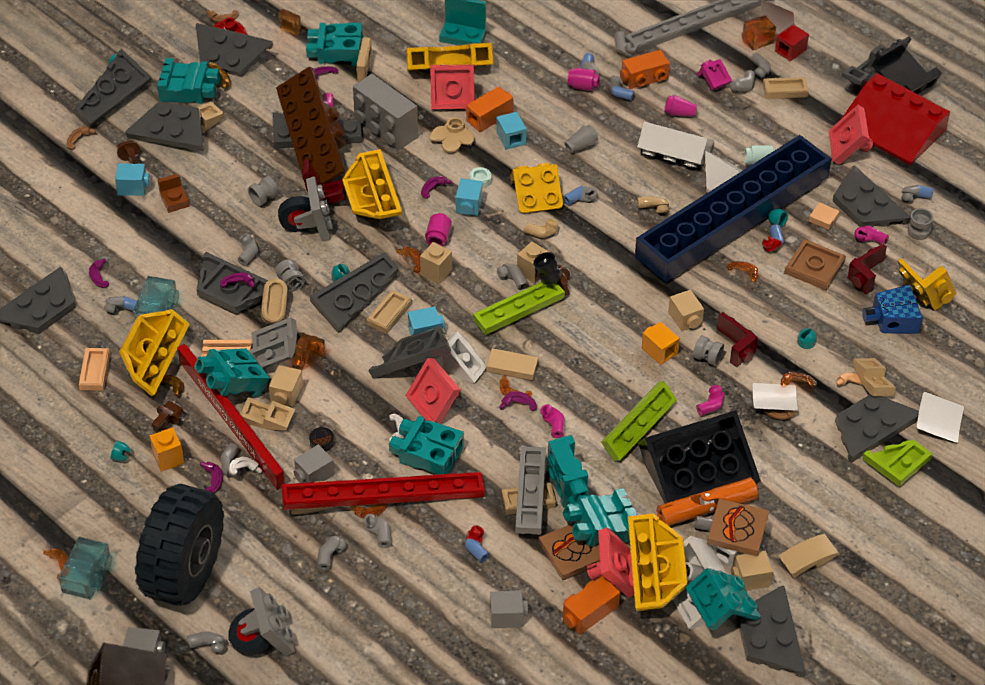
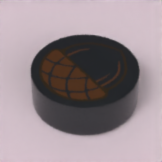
[309,427,334,451]

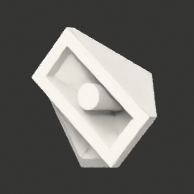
[705,150,743,192]
[443,332,486,383]

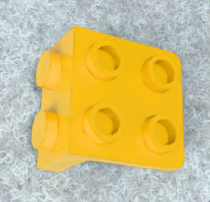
[510,163,563,213]
[898,258,957,311]

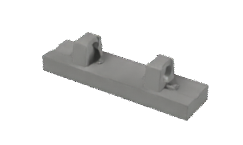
[515,446,546,535]

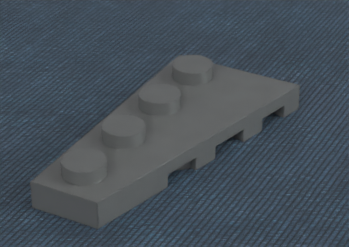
[74,49,151,127]
[272,112,362,149]
[310,252,399,333]

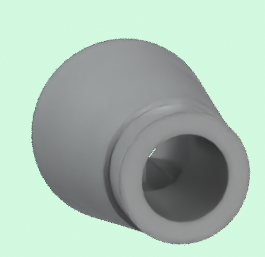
[564,125,598,153]

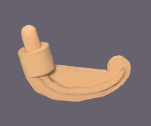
[836,372,866,389]

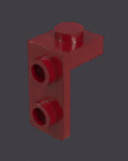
[302,159,346,204]
[847,243,887,295]
[717,312,758,367]

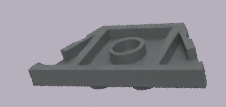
[196,23,273,77]
[125,101,205,151]
[833,165,910,227]
[196,252,268,313]
[0,267,76,334]
[368,326,451,378]
[835,394,919,463]
[737,586,805,677]

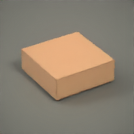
[809,202,840,230]

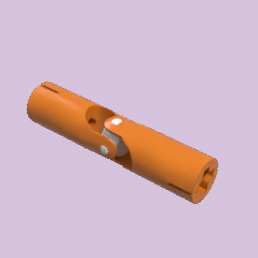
[656,477,758,526]

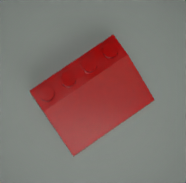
[840,73,950,165]

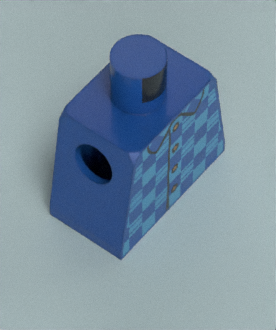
[862,285,923,334]

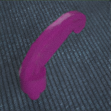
[313,66,338,79]
[421,176,452,199]
[89,258,109,288]
[220,272,255,288]
[499,391,537,411]
[200,461,222,493]

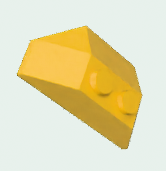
[342,149,402,219]
[119,309,190,396]
[628,513,688,611]

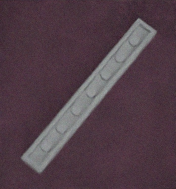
[625,0,774,53]

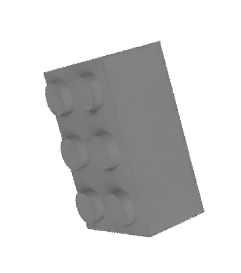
[353,74,418,150]

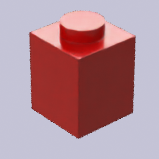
[775,24,809,61]

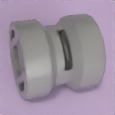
[248,176,279,206]
[907,208,934,240]
[275,259,305,292]
[693,335,724,366]

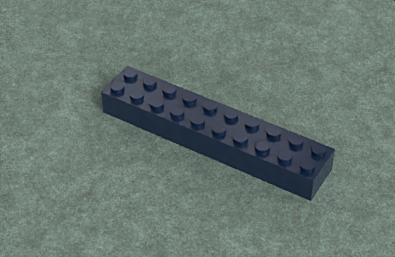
[635,135,832,283]

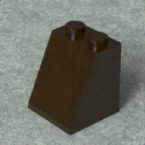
[86,643,169,685]

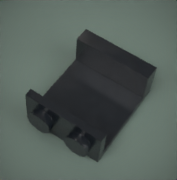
[871,36,942,94]

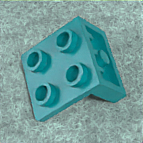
[439,0,486,46]
[685,568,761,630]

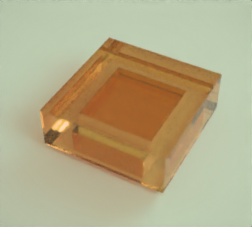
[279,9,302,36]

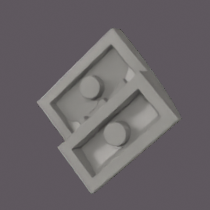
[248,317,297,369]

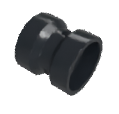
[533,252,563,285]

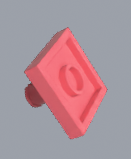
[430,64,474,109]
[828,105,873,165]
[405,358,461,424]
[587,527,635,598]

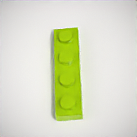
[473,282,565,335]
[601,381,677,461]

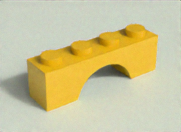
[406,43,493,71]

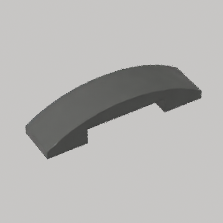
[841,45,887,87]

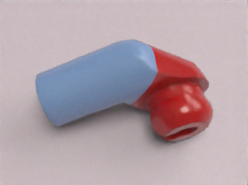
[762,225,784,252]
[465,525,489,563]

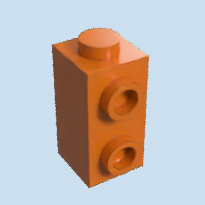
[619,50,670,89]
[466,86,514,132]
[562,576,620,635]

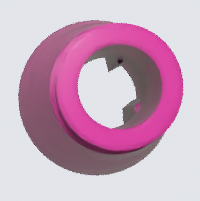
[664,95,697,117]

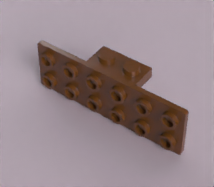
[276,66,346,191]

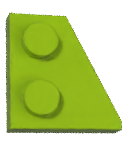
[862,439,933,487]

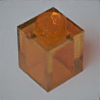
[741,15,776,50]

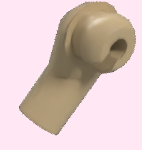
[637,196,669,214]
[524,219,558,238]

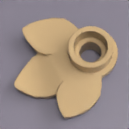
[430,117,474,153]

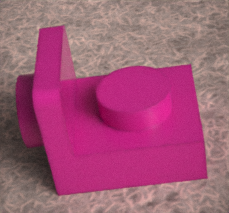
[696,59,732,91]

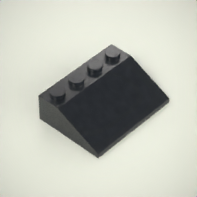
[638,410,761,503]

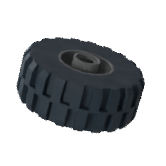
[135,484,224,606]

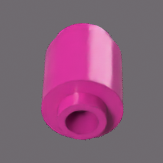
[567,67,600,91]
[425,213,452,246]

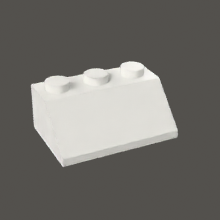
[637,122,714,168]
[672,536,727,630]

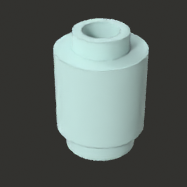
[745,145,774,166]

